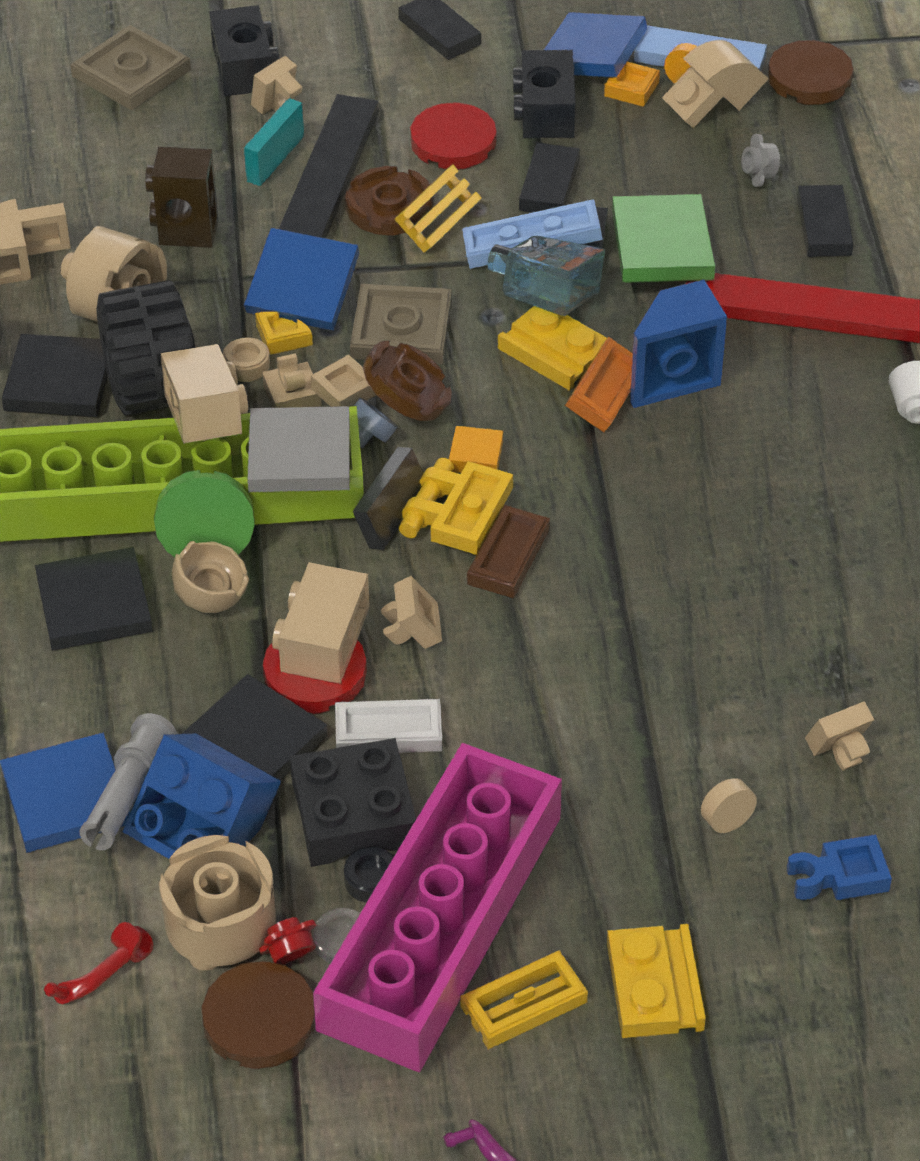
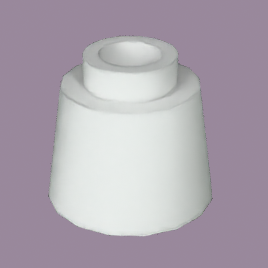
[888,361,920,424]

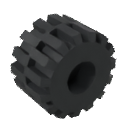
[96,280,195,416]

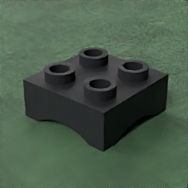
[290,738,416,867]

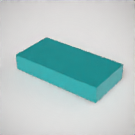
[244,98,304,186]

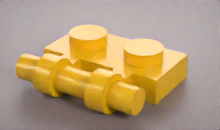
[399,458,513,555]

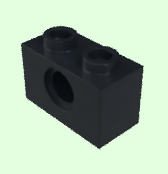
[209,5,279,97]
[513,50,575,138]

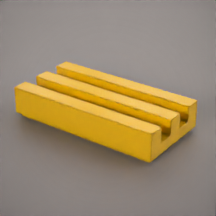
[395,165,482,253]
[460,950,588,1050]

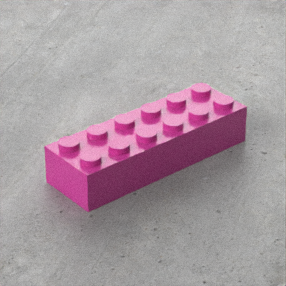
[313,743,562,1073]

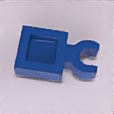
[786,835,892,900]

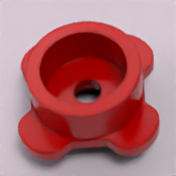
[259,917,317,965]

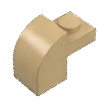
[662,40,769,128]
[0,199,71,285]

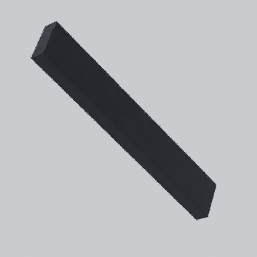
[279,94,379,239]

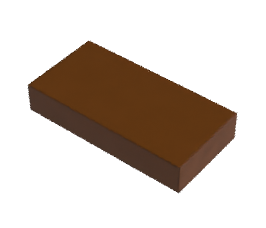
[467,505,550,599]

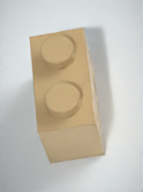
[161,344,248,443]
[272,562,369,684]

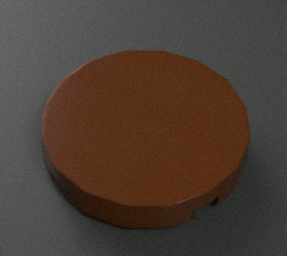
[768,40,854,105]
[345,166,434,236]
[363,341,452,421]
[202,961,316,1069]

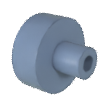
[354,398,398,449]

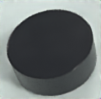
[344,847,394,903]

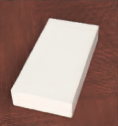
[335,699,442,753]

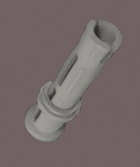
[80,713,178,850]

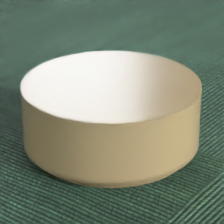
[222,338,270,382]
[701,778,757,833]

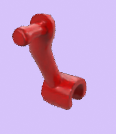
[44,922,154,1004]

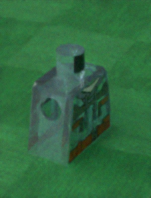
[487,236,605,316]

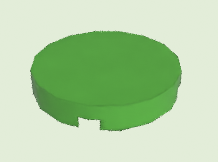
[154,470,255,557]

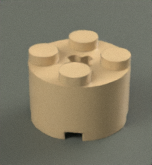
[61,226,167,322]
[159,835,276,971]

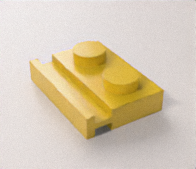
[498,300,607,391]
[607,924,706,1038]

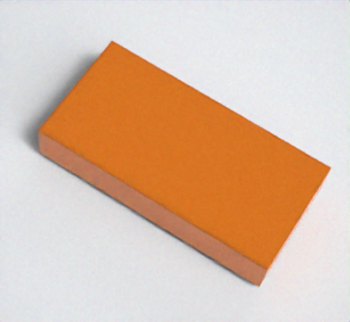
[565,337,633,433]

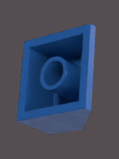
[630,280,727,408]

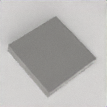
[248,406,350,492]

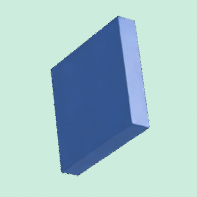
[544,12,648,78]
[244,228,360,331]
[0,733,130,853]

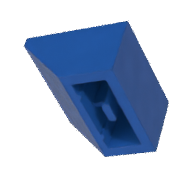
[122,733,281,859]

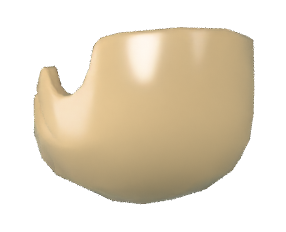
[172,541,249,614]

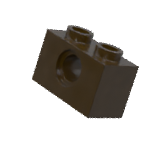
[145,147,218,248]

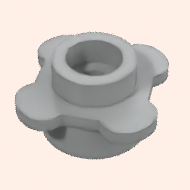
[741,134,780,187]

